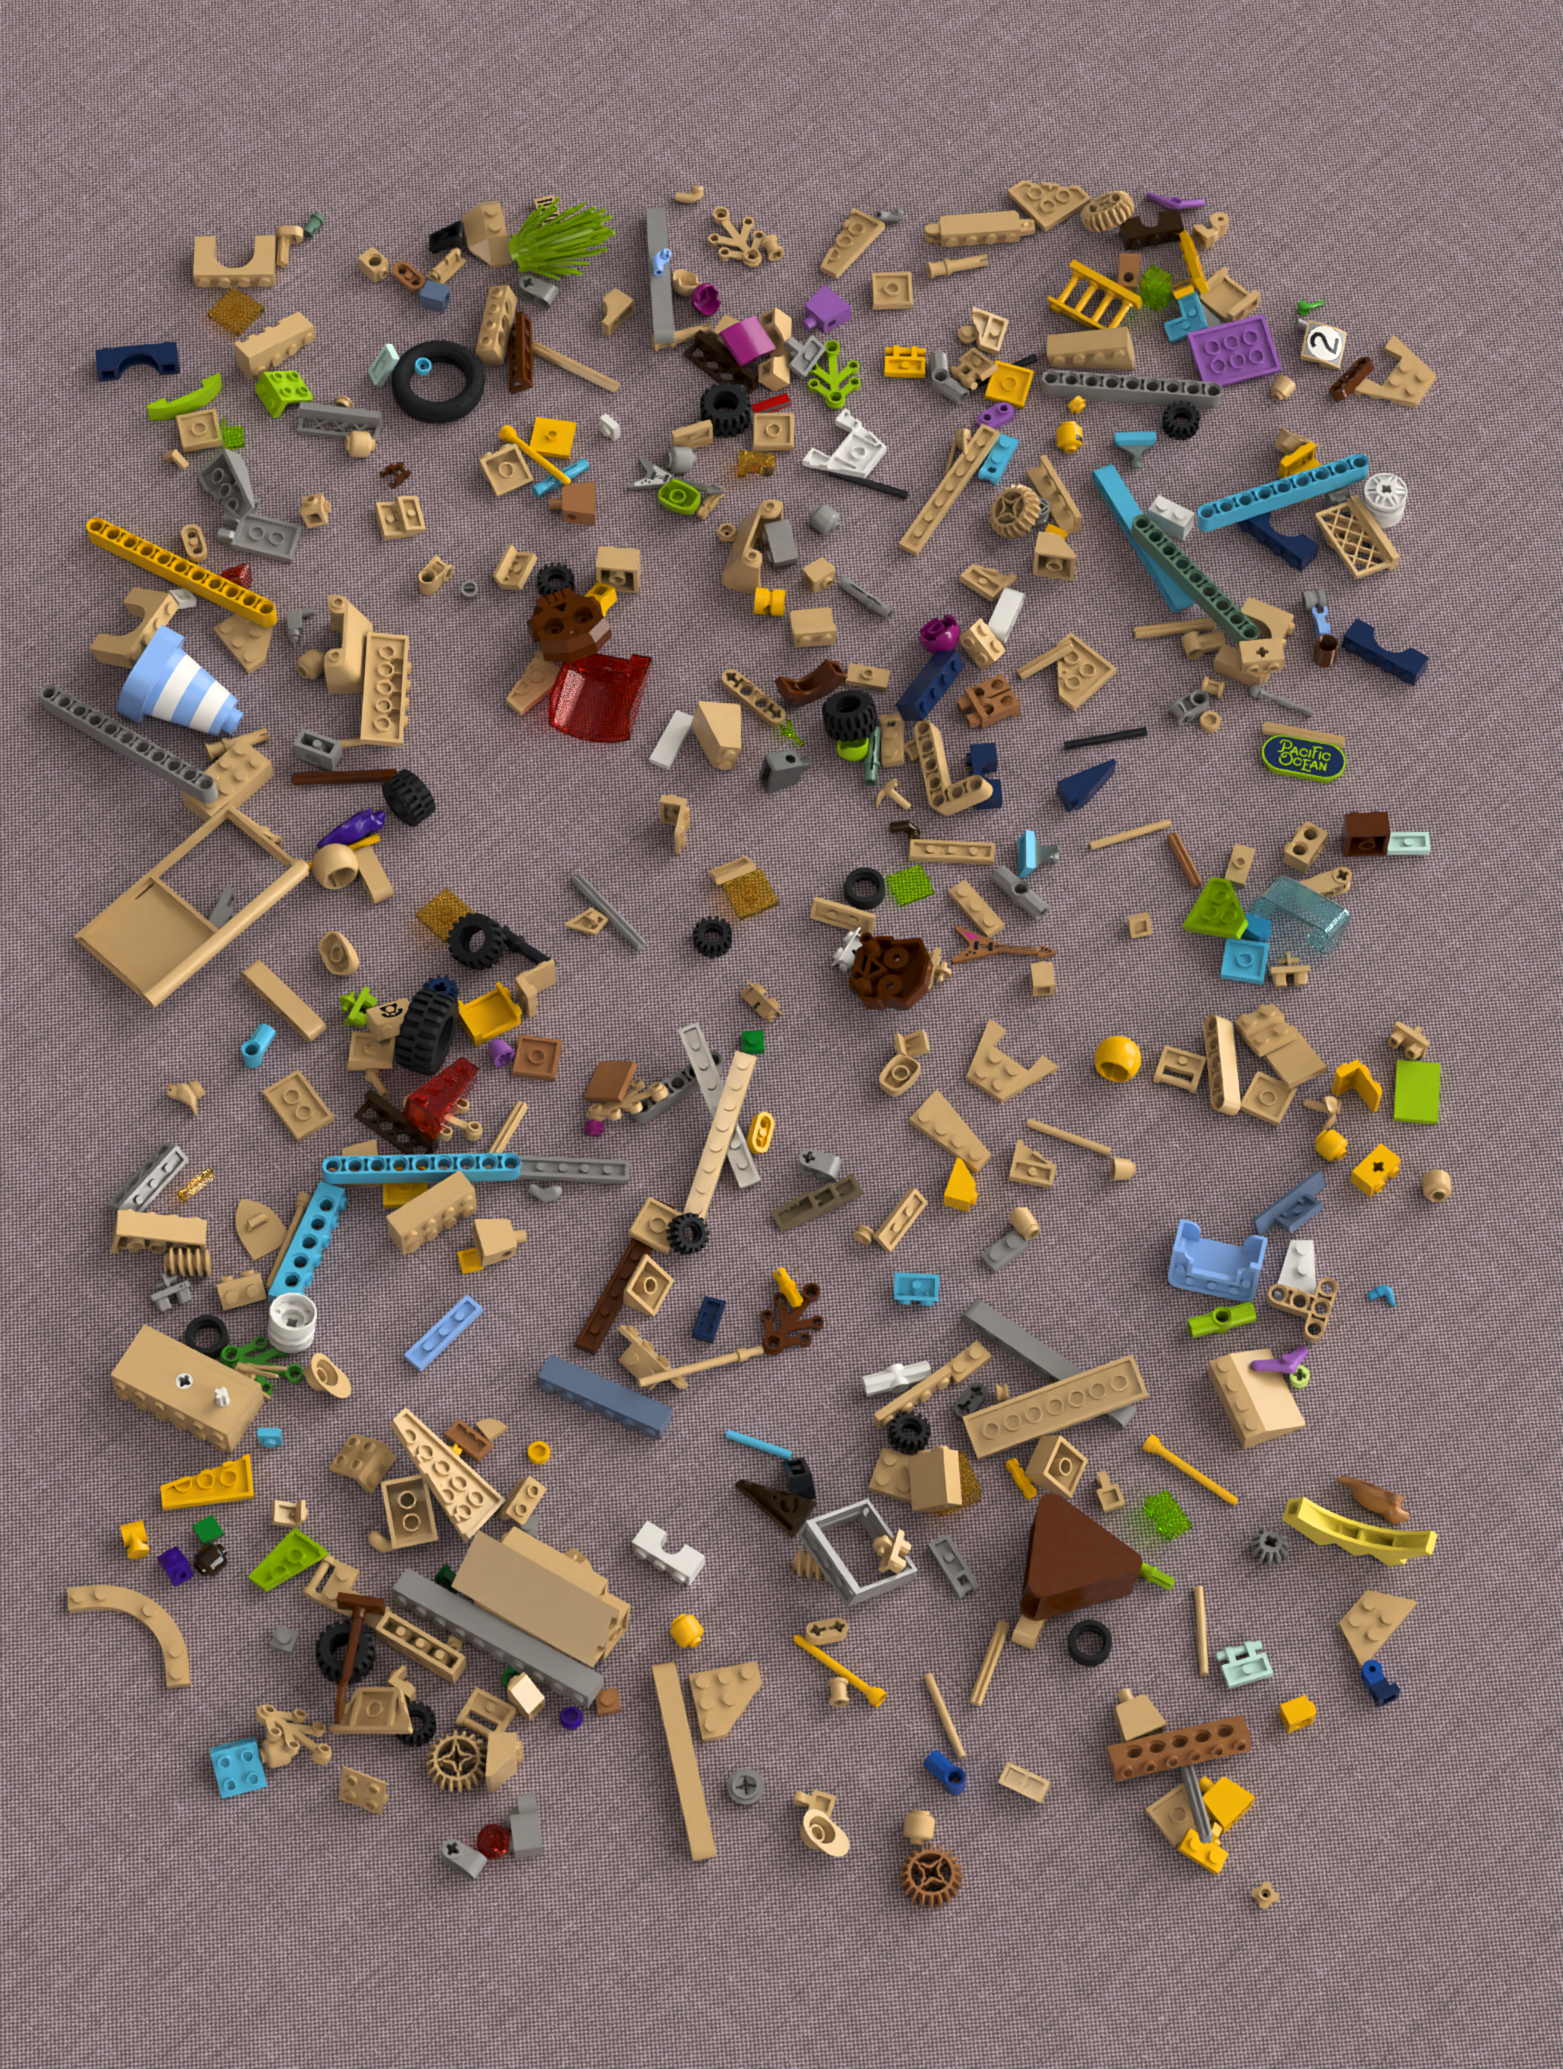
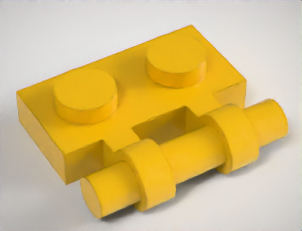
[884,345,926,378]

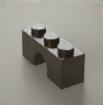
[1119,209,1184,251]

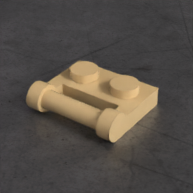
[1153,1045,1207,1094]
[301,1555,360,1612]
[455,1687,517,1739]

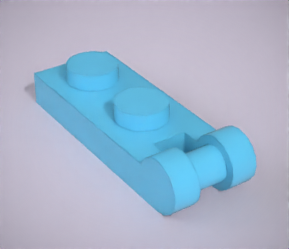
[977,433,1019,485]

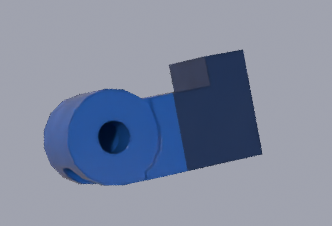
[1361,1660,1400,1708]

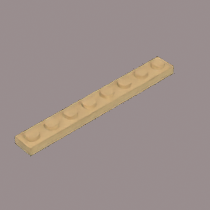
[899,423,1000,557]
[683,1051,757,1224]

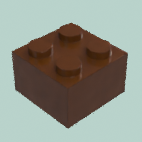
[1341,811,1391,857]

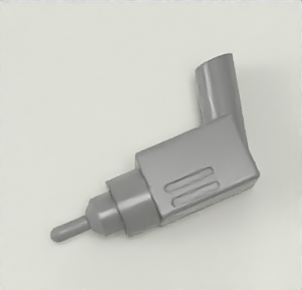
[287,606,314,650]

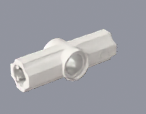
[862,1360,932,1397]

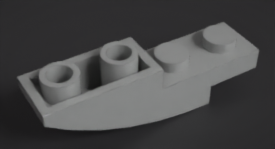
[208,885,236,929]

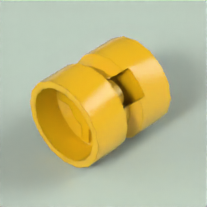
[754,587,786,617]

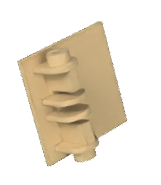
[338,1766,389,1815]

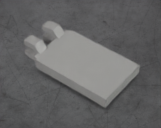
[217,511,303,563]

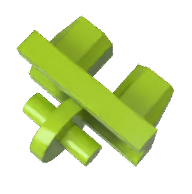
[339,986,378,1028]

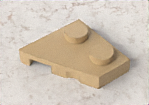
[1009,1139,1057,1189]

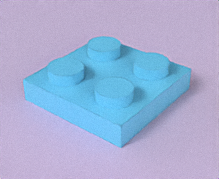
[1220,938,1270,985]

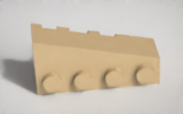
[234,311,315,382]
[1047,327,1134,370]
[110,1209,207,1254]

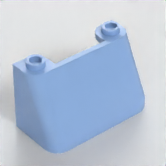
[1168,1219,1268,1302]

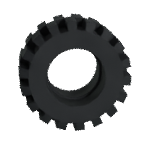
[700,382,751,438]
[822,689,878,742]
[382,769,436,827]
[447,913,507,970]
[315,1620,375,1685]

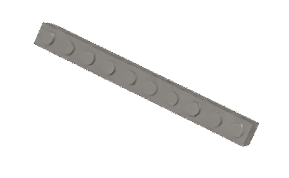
[392,1568,603,1708]

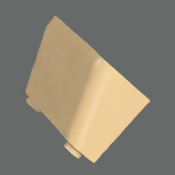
[722,499,783,595]
[324,595,373,694]

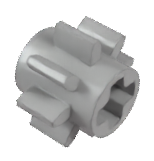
[1324,486,1350,507]

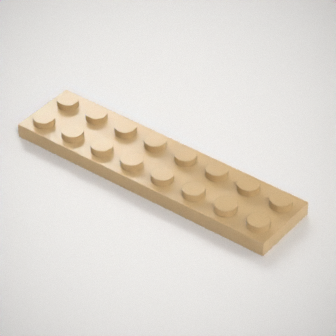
[962,1354,1149,1460]

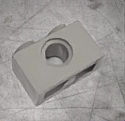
[293,728,343,771]

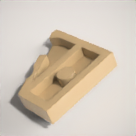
[970,307,1009,356]
[959,564,1017,602]

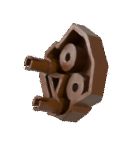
[526,587,612,663]
[848,932,934,1011]

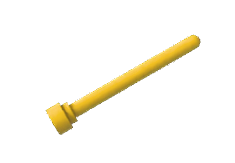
[498,425,571,485]
[1142,1434,1238,1505]
[793,1634,887,1708]

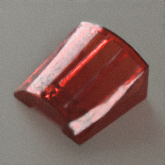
[548,653,653,743]

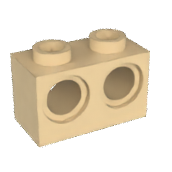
[1282,821,1329,874]

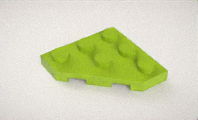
[1182,877,1248,940]

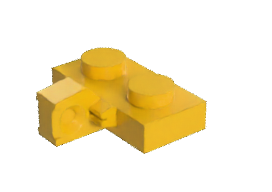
[1177,1823,1229,1875]

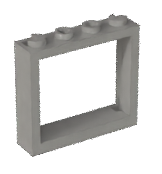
[797,1499,918,1607]

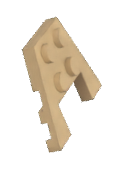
[1353,335,1437,408]
[967,1019,1058,1104]

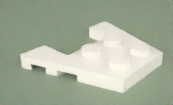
[803,408,887,479]

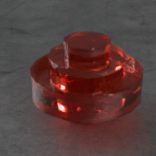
[477,1824,510,1859]

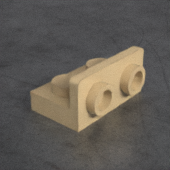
[496,1476,546,1525]

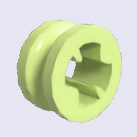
[1289,1365,1310,1388]

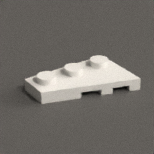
[1273,1240,1316,1305]

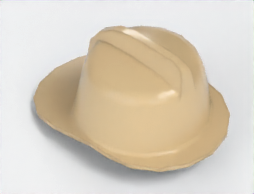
[1275,425,1321,456]
[303,1353,351,1399]
[799,1809,850,1857]

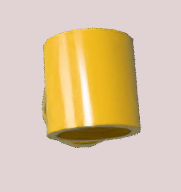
[120,1520,150,1559]

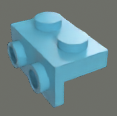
[894,1272,940,1306]

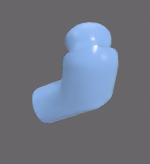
[652,248,671,276]

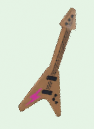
[952,926,1056,965]

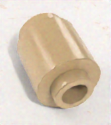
[1009,1207,1040,1241]

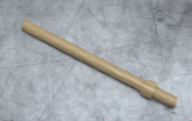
[637,1345,764,1387]

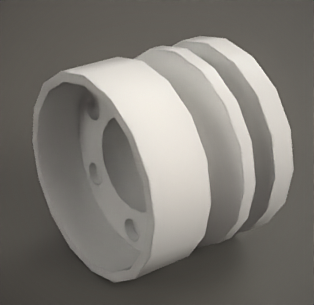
[1362,473,1408,528]
[267,1293,317,1353]

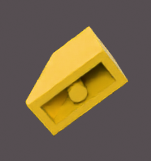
[943,1158,979,1212]

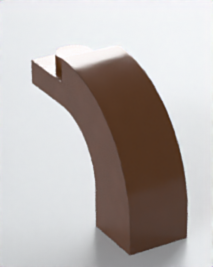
[774,659,848,706]

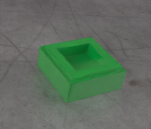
[192,1515,224,1546]

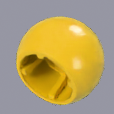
[1094,1036,1141,1082]

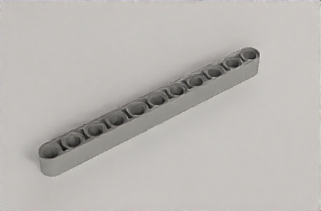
[39,684,219,803]

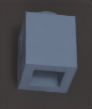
[418,280,451,314]

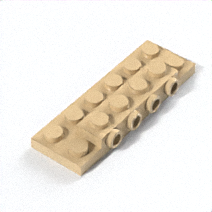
[360,632,411,748]

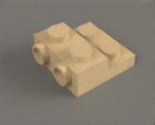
[478,444,534,498]
[1235,1003,1297,1058]

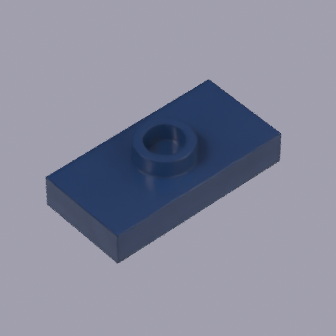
[692,1296,726,1344]

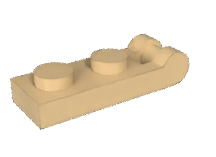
[880,711,904,768]

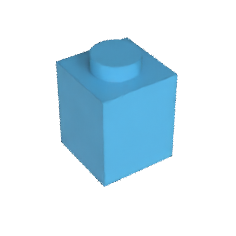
[1241,909,1272,943]

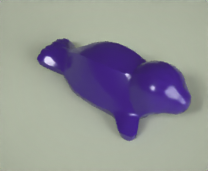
[317,808,386,849]

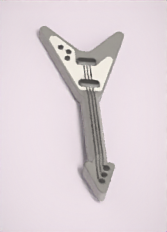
[627,457,725,496]

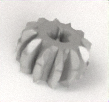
[1250,1526,1290,1566]

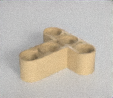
[1266,1277,1338,1343]

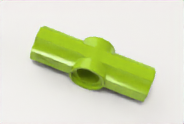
[1186,1302,1257,1339]

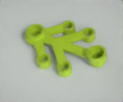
[808,340,861,409]

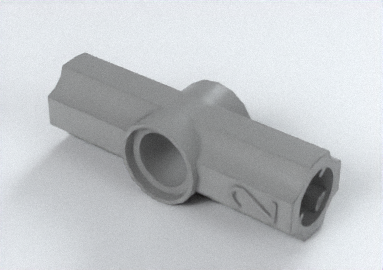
[991,865,1050,921]

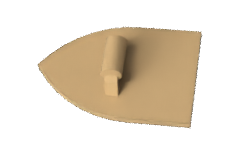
[236,1199,288,1262]

